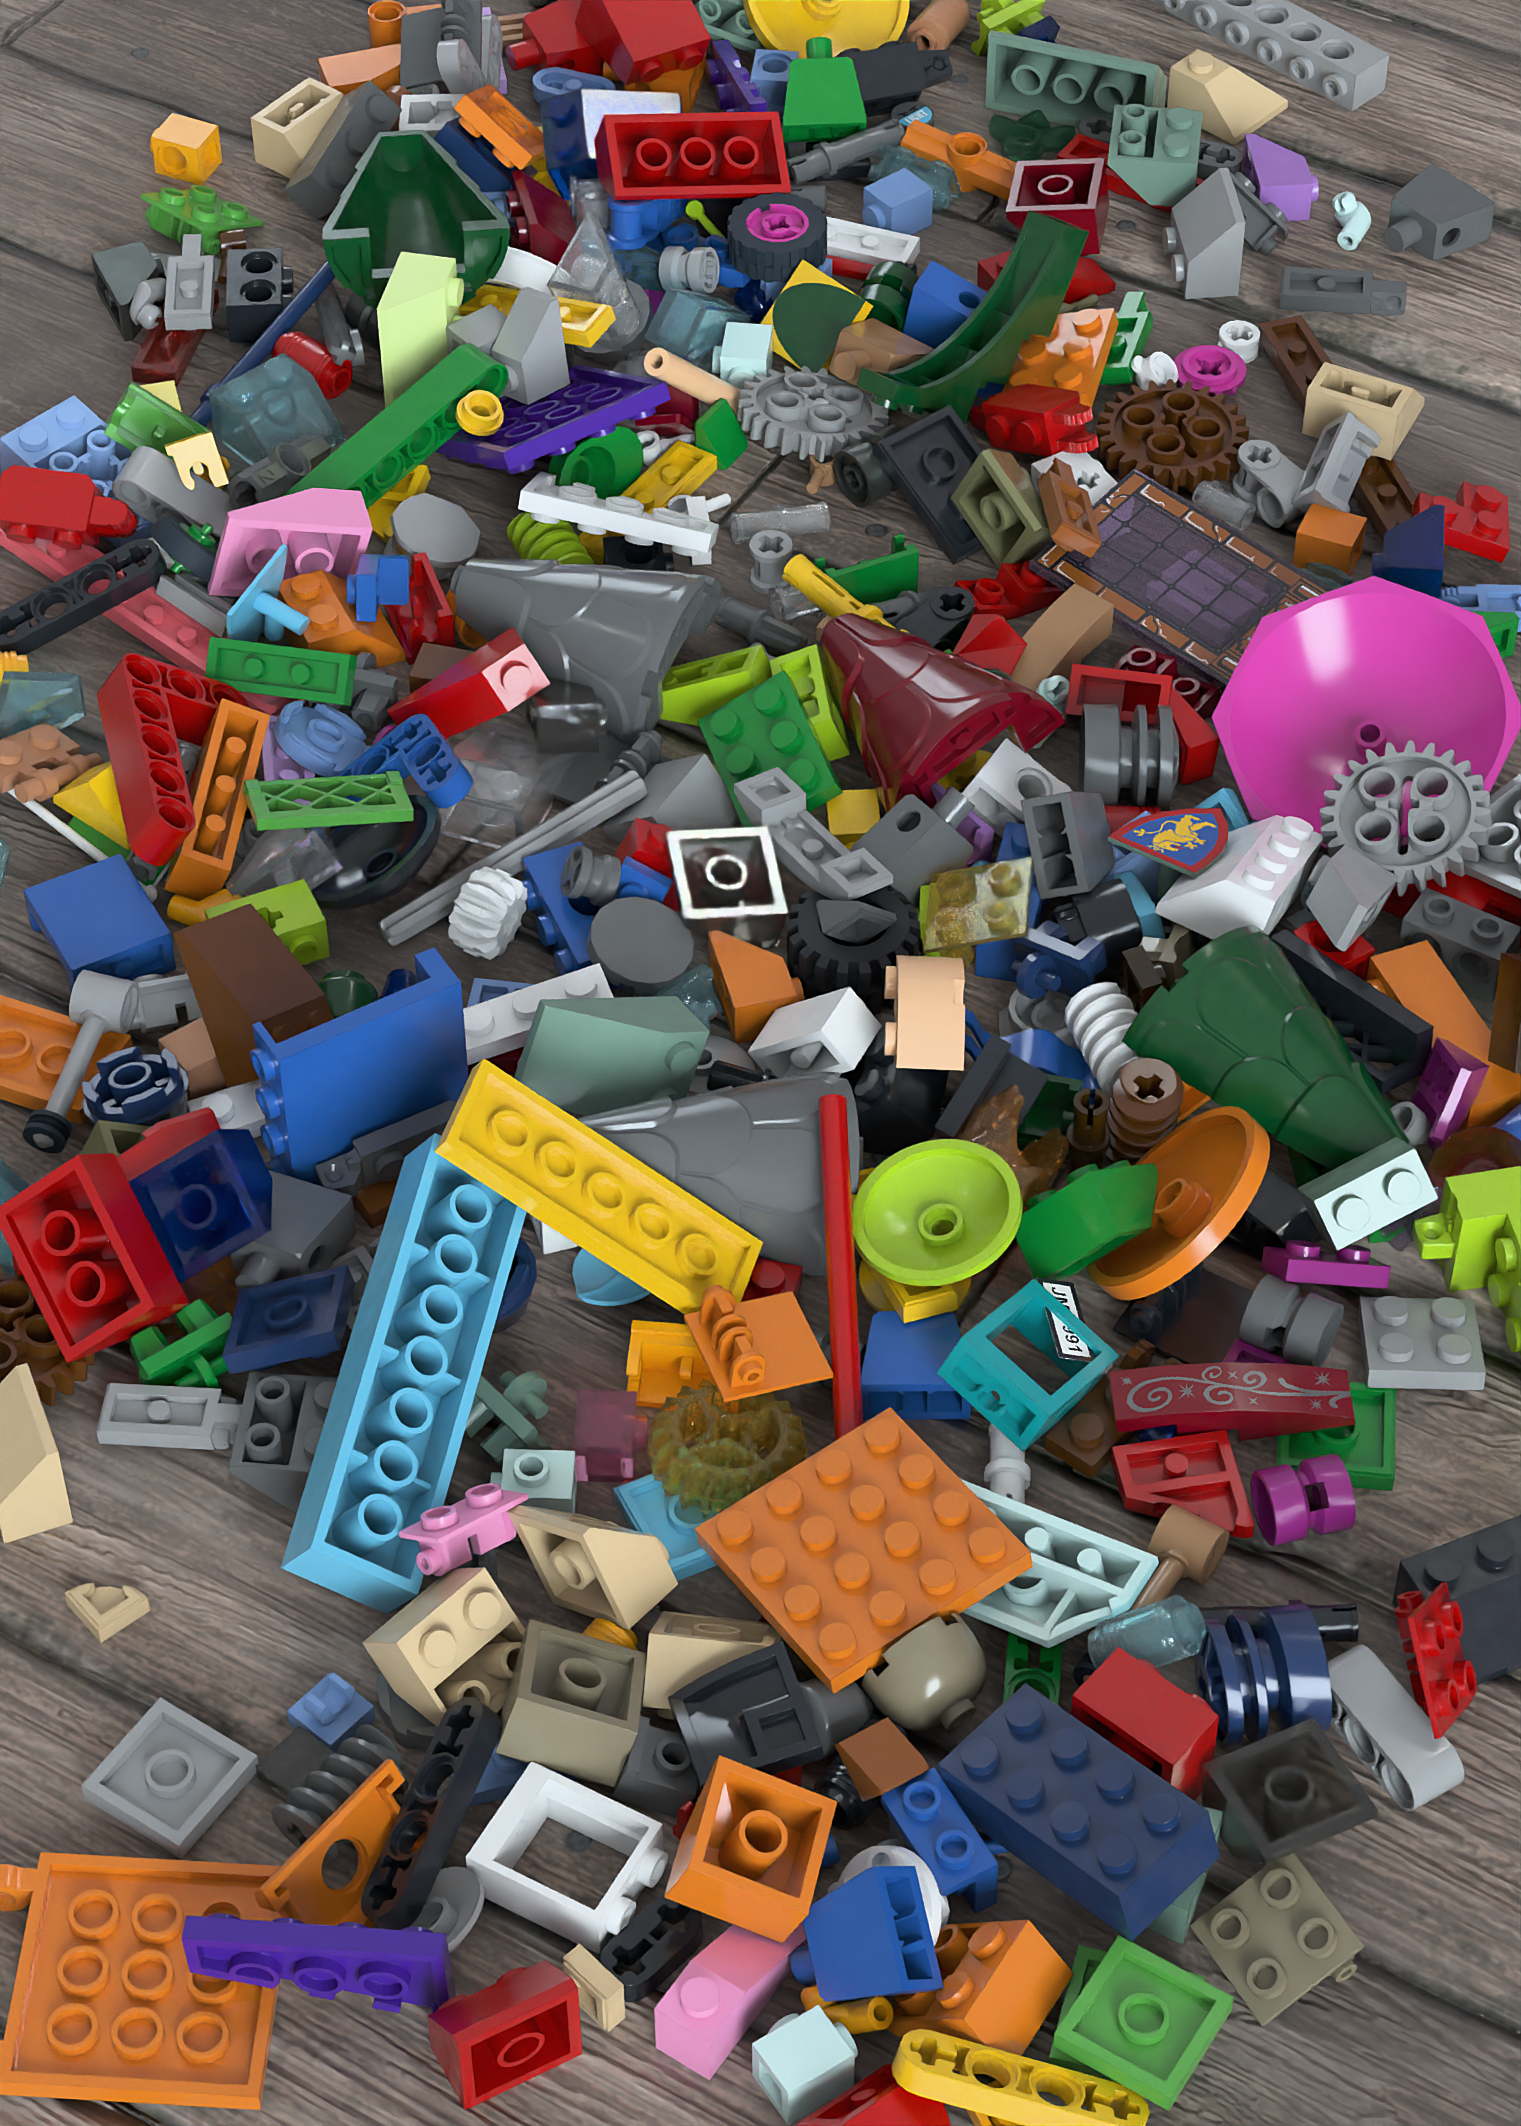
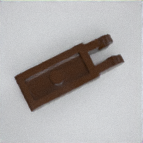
[1045,1339,1183,1479]

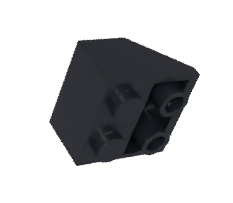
[840,1029,950,1156]

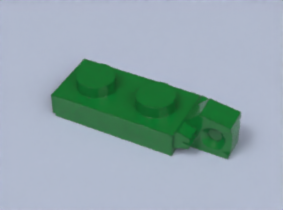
[1099,291,1153,386]

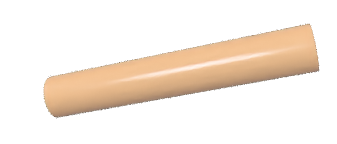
[644,348,740,416]

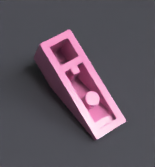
[654,1921,808,2080]

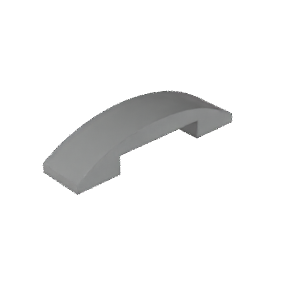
[734,767,893,901]

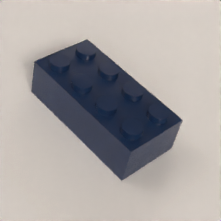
[937,1683,1220,1942]

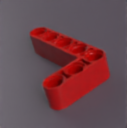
[97,653,249,866]

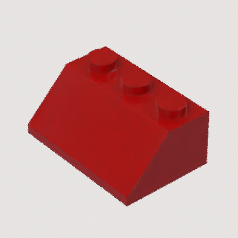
[0,1153,189,1363]

